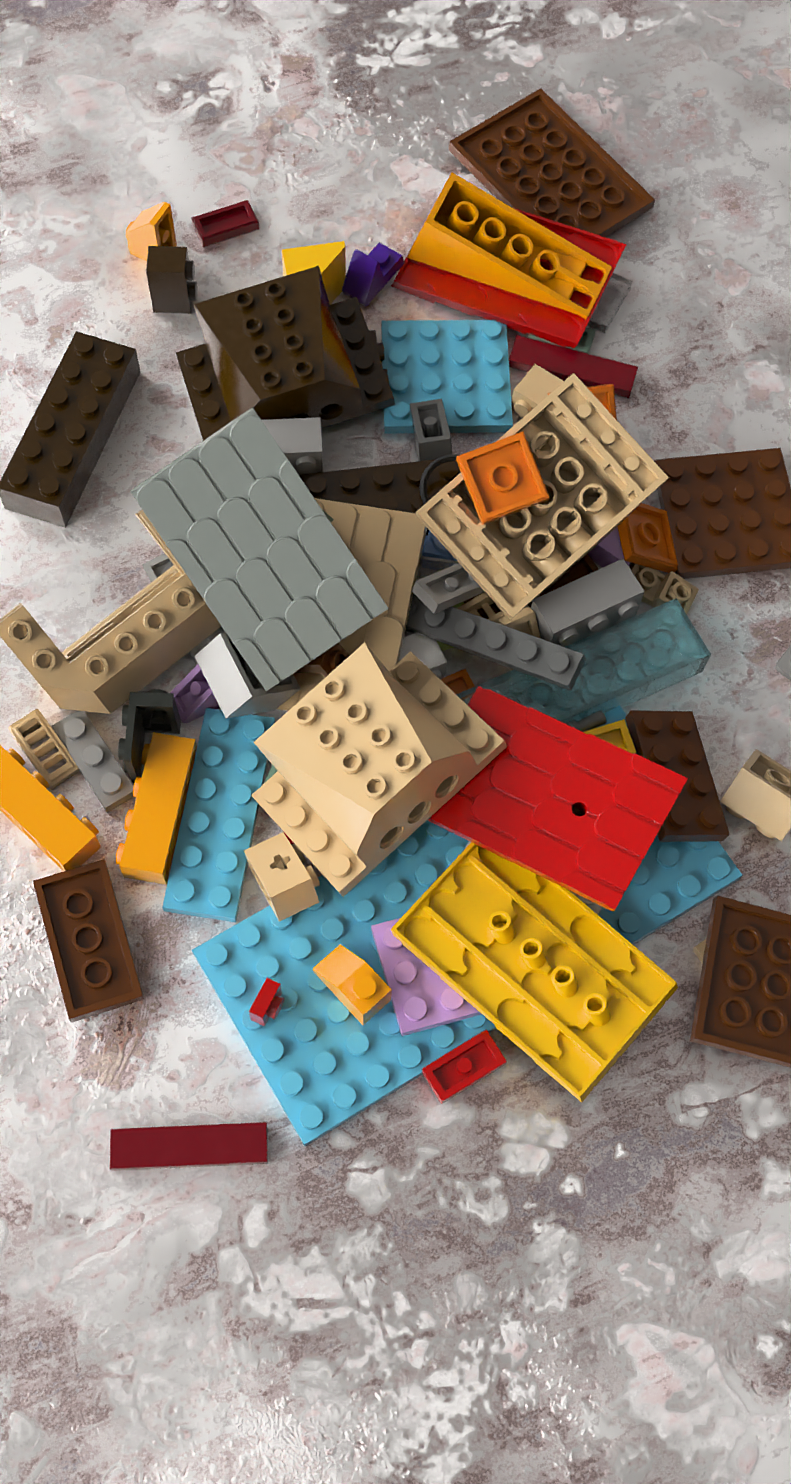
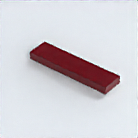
[509,335,638,398]
[110,1122,268,1171]

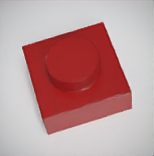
[249,978,285,1027]

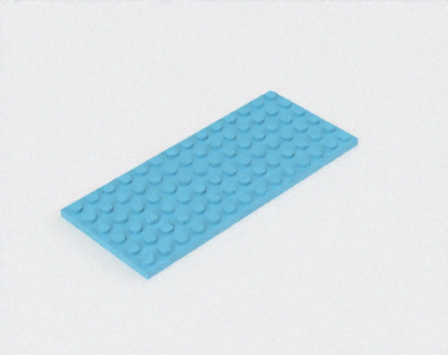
[192,705,743,1147]

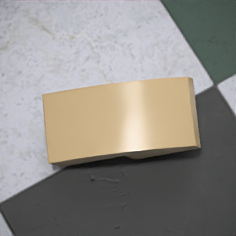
[630,563,699,618]

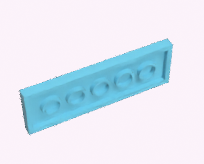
[162,708,275,923]

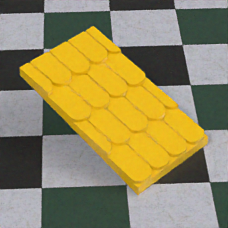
[391,842,678,1102]

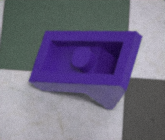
[342,242,405,307]

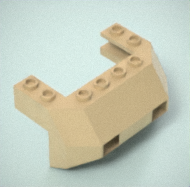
[0,510,221,714]

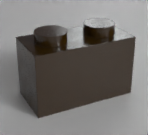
[146,246,198,314]

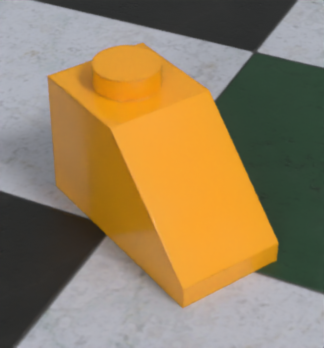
[126,202,177,261]
[312,944,392,1025]

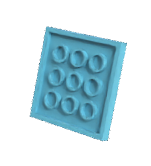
[381,320,513,434]

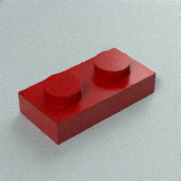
[422,1029,507,1104]

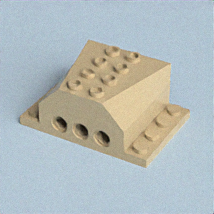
[415,373,669,620]
[251,642,507,897]

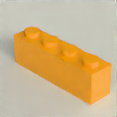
[116,732,197,885]
[0,745,101,871]

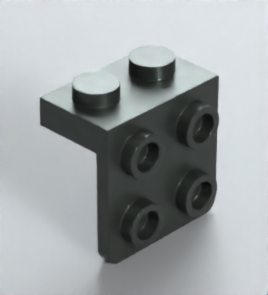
[118,689,181,783]

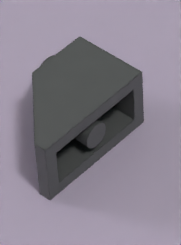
[410,399,452,461]

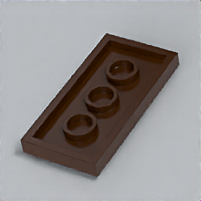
[625,710,730,842]
[33,859,144,1023]

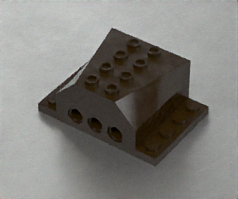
[176,266,395,441]

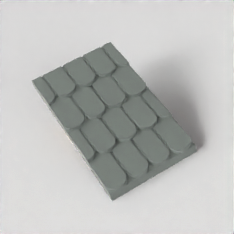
[130,408,389,691]

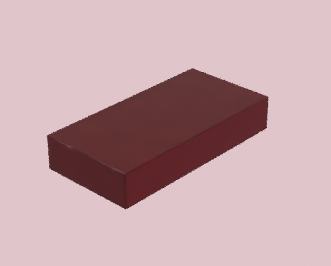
[191,200,259,247]

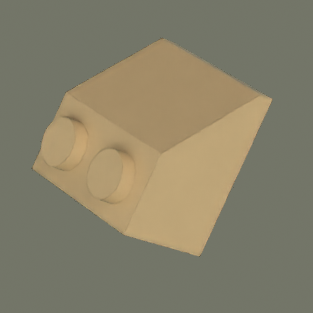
[720,749,791,841]

